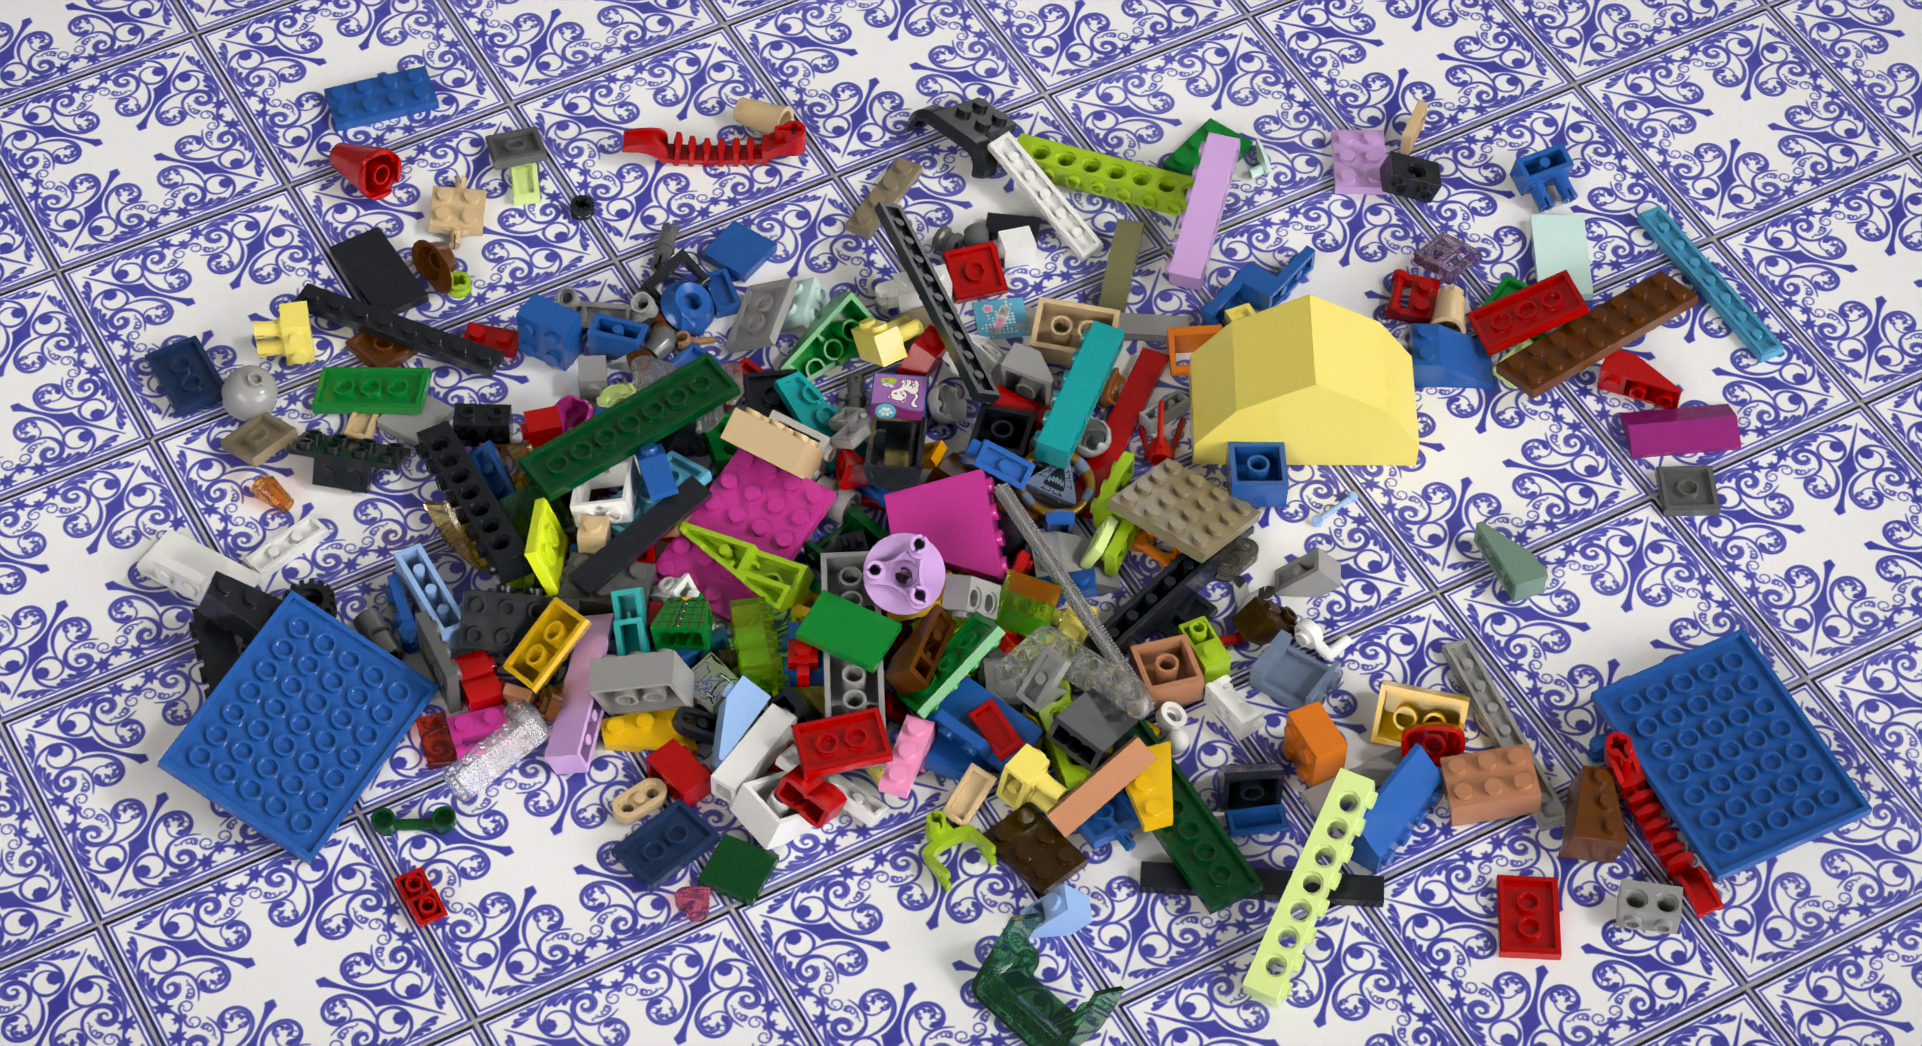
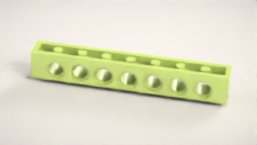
[1242,767,1378,1007]

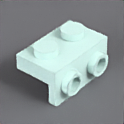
[781,277,828,330]

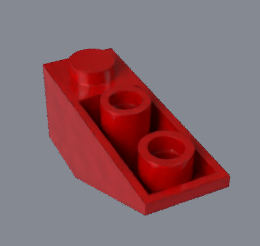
[1597,350,1682,409]

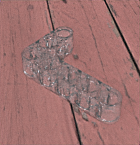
[993,626,1150,720]

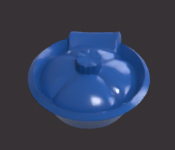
[661,281,715,335]

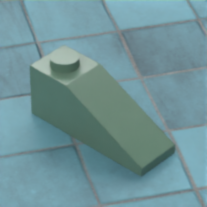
[1473,521,1548,603]

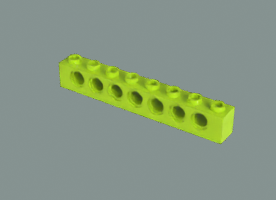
[1017,133,1195,217]

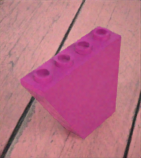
[884,469,1011,584]

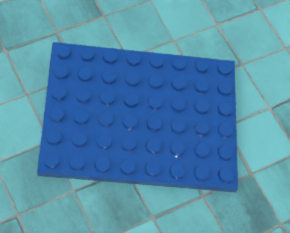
[157,590,440,865]
[1590,628,1872,883]

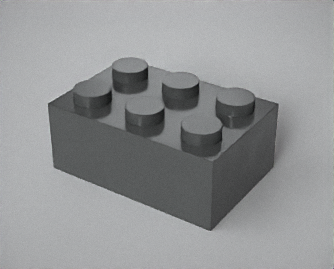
[558,552,657,619]

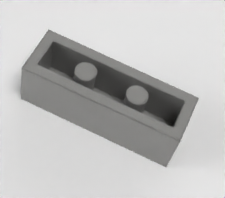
[1138,389,1190,435]

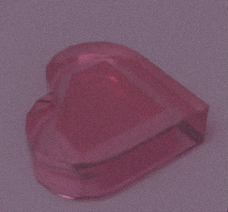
[674,886,711,922]

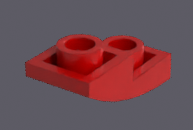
[394,866,448,928]

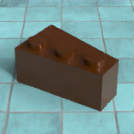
[1558,765,1628,863]

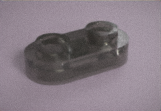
[1214,537,1259,582]

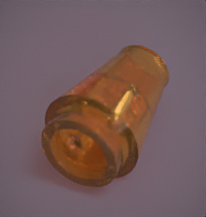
[251,474,294,513]

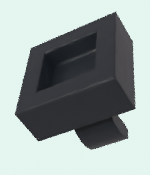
[836,530,869,552]

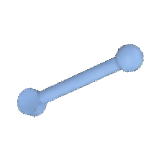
[1311,491,1358,527]

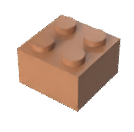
[1129,634,1204,713]

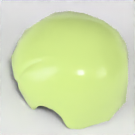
[596,383,637,408]

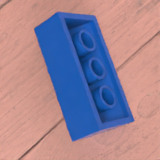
[1350,743,1444,874]

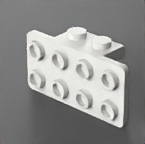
[137,530,260,603]

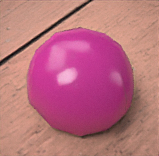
[554,394,594,433]

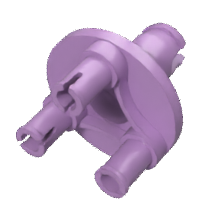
[863,533,945,616]

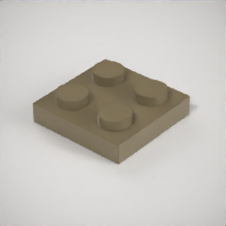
[220,412,299,468]

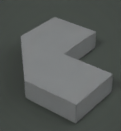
[828,406,871,449]

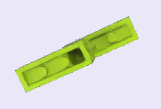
[1090,451,1141,577]

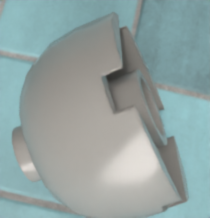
[221,365,278,422]

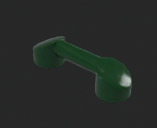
[371,806,457,836]

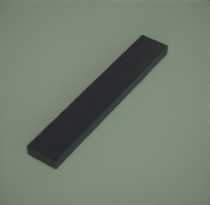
[568,475,712,598]

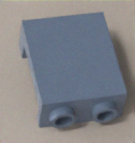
[1249,629,1342,710]

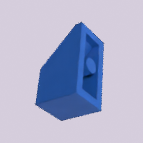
[587,313,649,360]
[635,443,679,502]

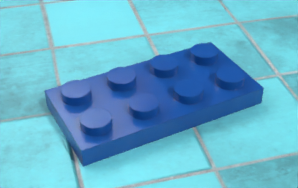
[324,66,439,132]

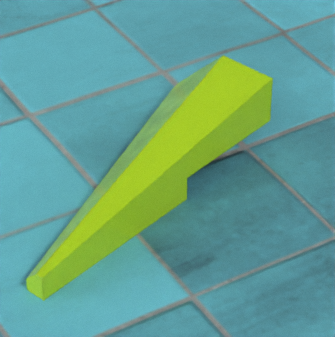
[679,521,815,613]

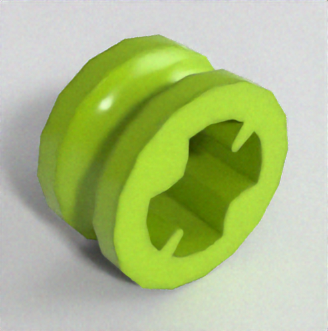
[448,271,472,298]

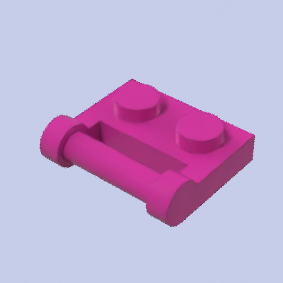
[446,704,517,763]

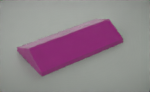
[1619,404,1741,459]

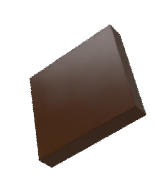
[345,332,419,367]

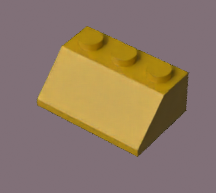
[502,596,592,694]
[1370,680,1470,747]

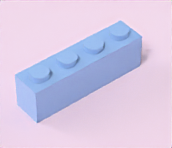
[394,543,463,653]

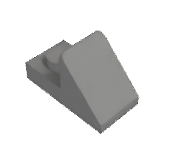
[1015,645,1072,712]

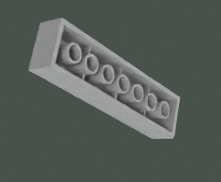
[820,551,887,769]

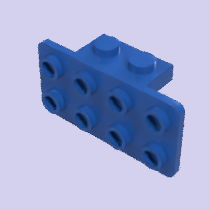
[925,675,1043,773]

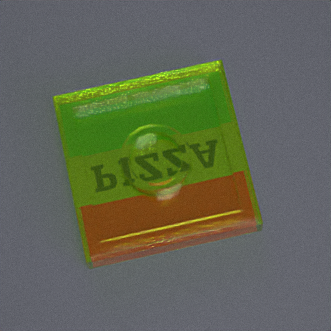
[991,569,1062,642]

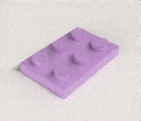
[1331,130,1388,195]

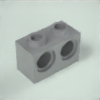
[942,574,1001,620]
[1616,879,1683,934]

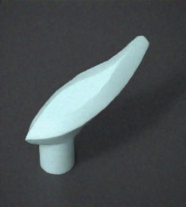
[1248,139,1271,179]

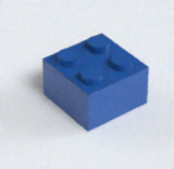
[516,293,584,372]
[1225,442,1289,507]

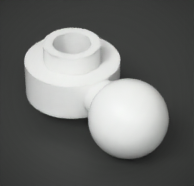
[1156,701,1189,753]

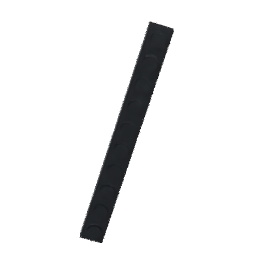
[874,202,1001,403]

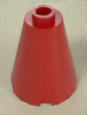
[329,142,402,200]

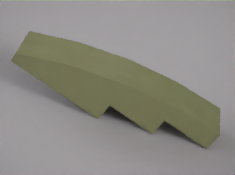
[1098,219,1144,313]

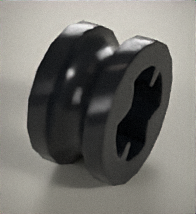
[570,195,594,221]

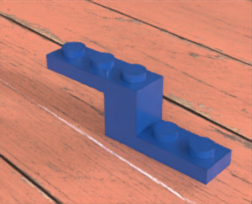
[1201,246,1316,326]

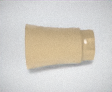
[733,97,794,135]
[1430,285,1466,334]

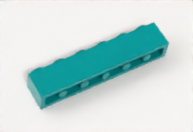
[1032,320,1125,470]

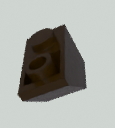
[1232,596,1298,646]

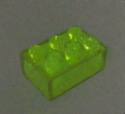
[730,596,783,700]

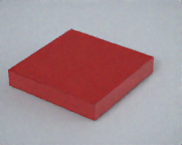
[941,241,1009,304]

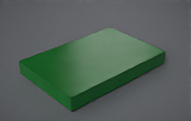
[795,590,902,673]

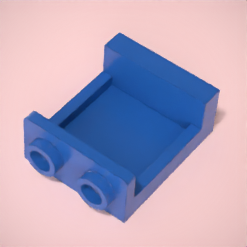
[960,439,1036,491]

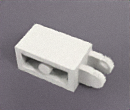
[875,264,952,314]

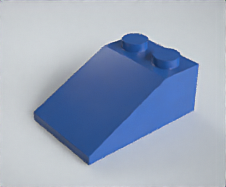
[1408,323,1493,389]

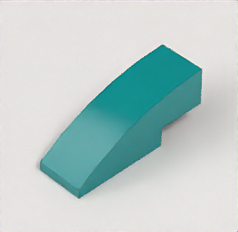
[611,587,650,656]

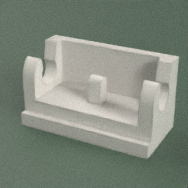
[1204,675,1266,741]

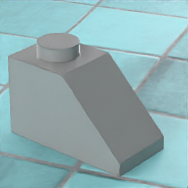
[1275,547,1341,598]

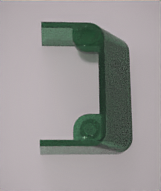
[972,913,1125,1046]

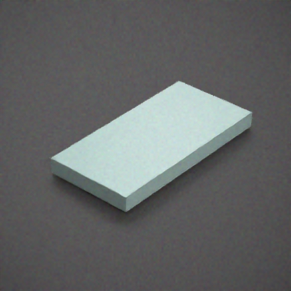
[1530,214,1593,301]

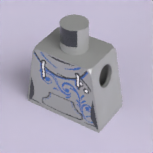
[691,652,739,716]

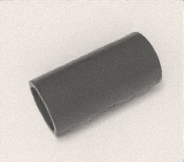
[353,608,405,661]

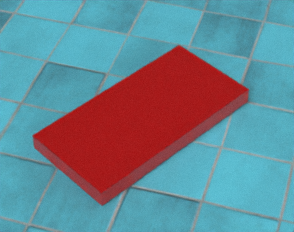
[1466,270,1589,357]

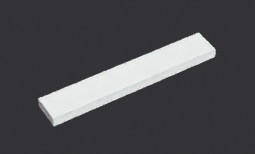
[988,131,1104,262]

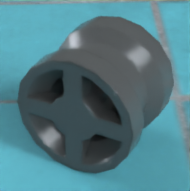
[932,225,965,252]

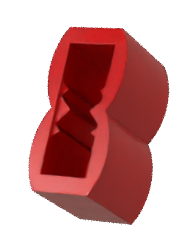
[450,650,506,712]
[775,764,848,828]

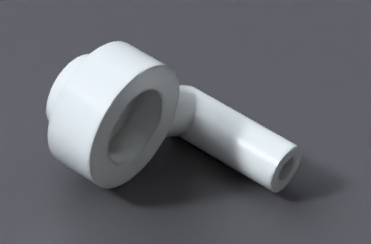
[1294,618,1352,661]

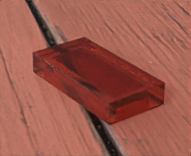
[415,712,458,771]

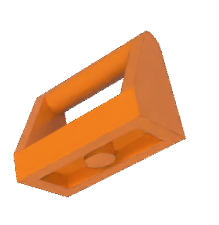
[1166,325,1222,376]

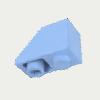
[1020,884,1093,939]

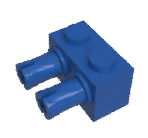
[1510,143,1578,213]

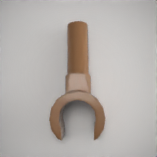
[675,331,715,351]

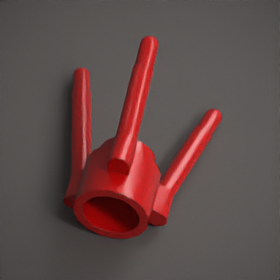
[1138,400,1185,466]

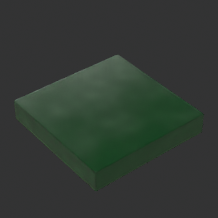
[698,834,779,907]

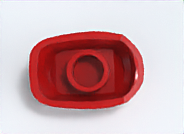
[1401,722,1466,767]

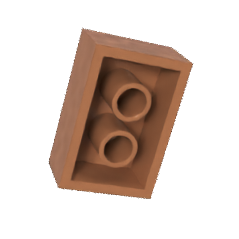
[1440,743,1541,827]

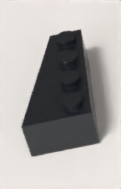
[197,571,283,647]

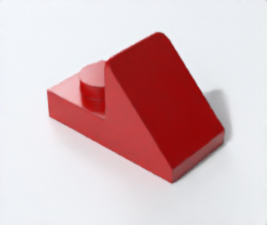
[834,448,870,490]

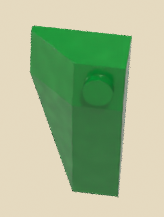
[778,291,876,382]

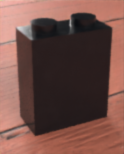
[1045,687,1138,772]

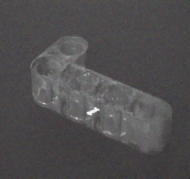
[442,699,552,801]

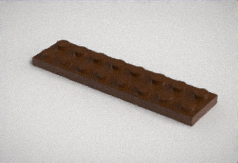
[1496,270,1698,399]

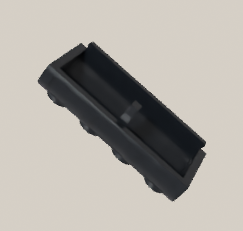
[864,416,927,491]

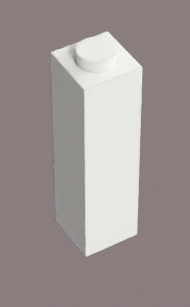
[711,703,797,804]

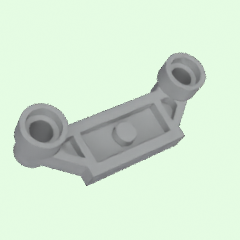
[555,286,658,331]

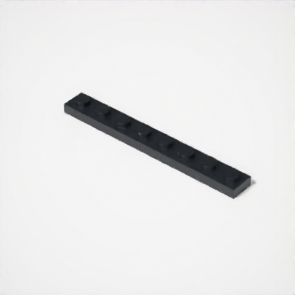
[294,283,504,378]

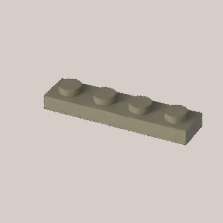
[846,156,922,240]

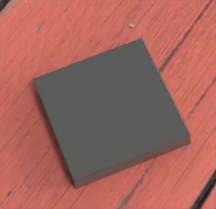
[485,127,548,170]
[1655,466,1721,517]

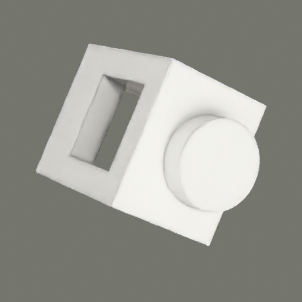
[650,573,698,607]

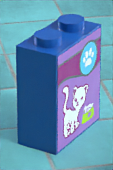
[867,372,929,441]

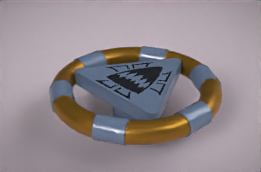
[1016,450,1096,518]

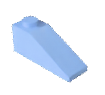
[710,675,771,771]

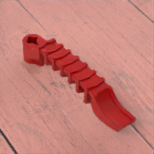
[622,120,806,167]
[1604,732,1723,919]

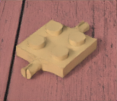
[429,175,487,249]

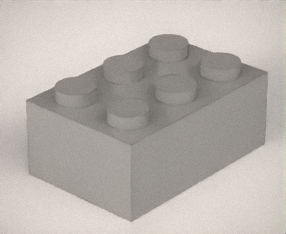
[588,648,695,716]

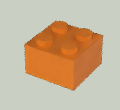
[1282,701,1348,788]

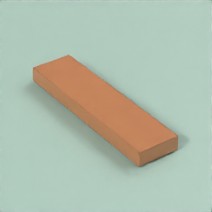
[1045,735,1156,838]

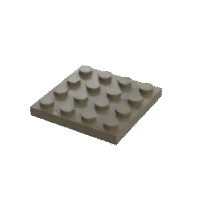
[1107,458,1261,564]

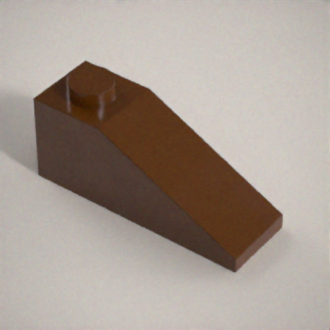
[884,604,957,696]

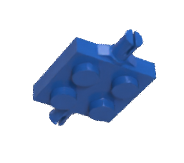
[1076,790,1141,851]

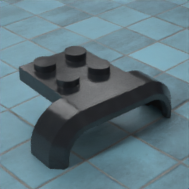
[906,97,1017,179]

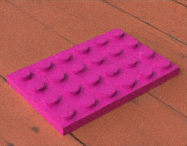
[655,447,837,631]

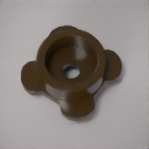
[718,642,738,674]

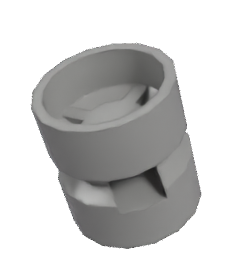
[816,475,861,524]

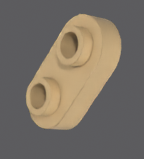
[612,778,667,824]

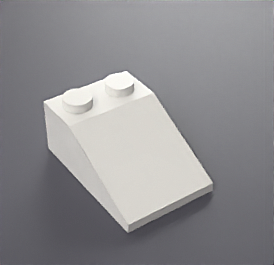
[730,771,813,850]

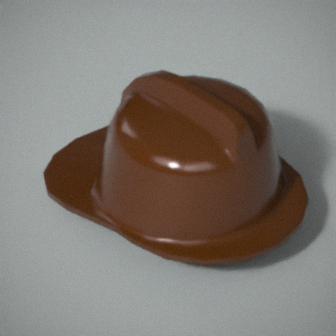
[412,240,457,294]

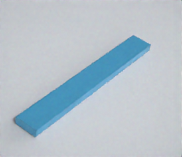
[1637,206,1784,363]

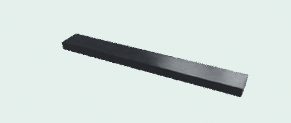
[1140,861,1384,908]

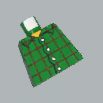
[650,590,713,650]

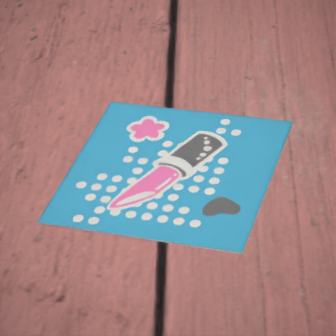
[972,297,1031,340]

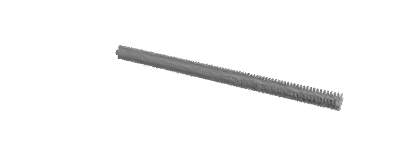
[994,483,1155,714]

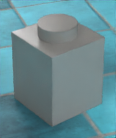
[578,355,608,400]

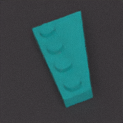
[774,371,868,475]

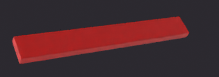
[1067,347,1169,519]

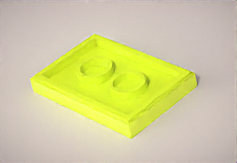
[524,497,569,596]

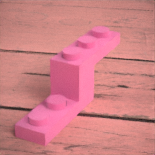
[878,714,939,799]

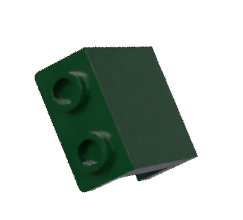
[804,505,890,572]

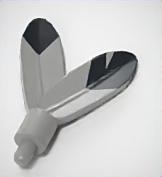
[1232,575,1275,615]

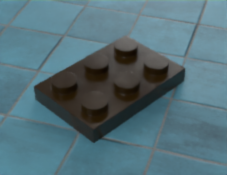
[982,802,1088,898]

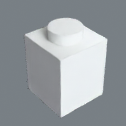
[995,225,1037,269]

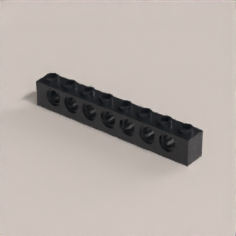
[415,421,534,584]

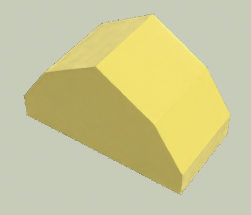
[1188,294,1419,466]

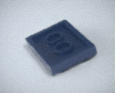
[145,335,224,418]
[611,798,720,893]

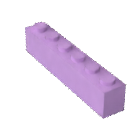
[1165,132,1240,291]
[544,613,618,775]

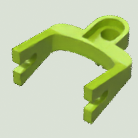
[923,810,997,892]

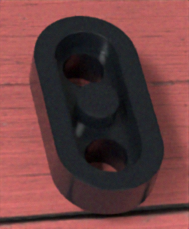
[671,706,717,746]

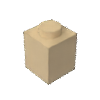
[577,514,611,555]

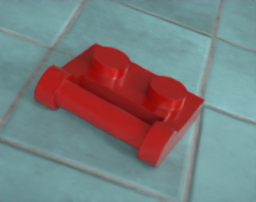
[1384,269,1441,324]

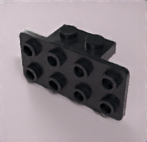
[288,430,411,493]
[458,584,579,657]

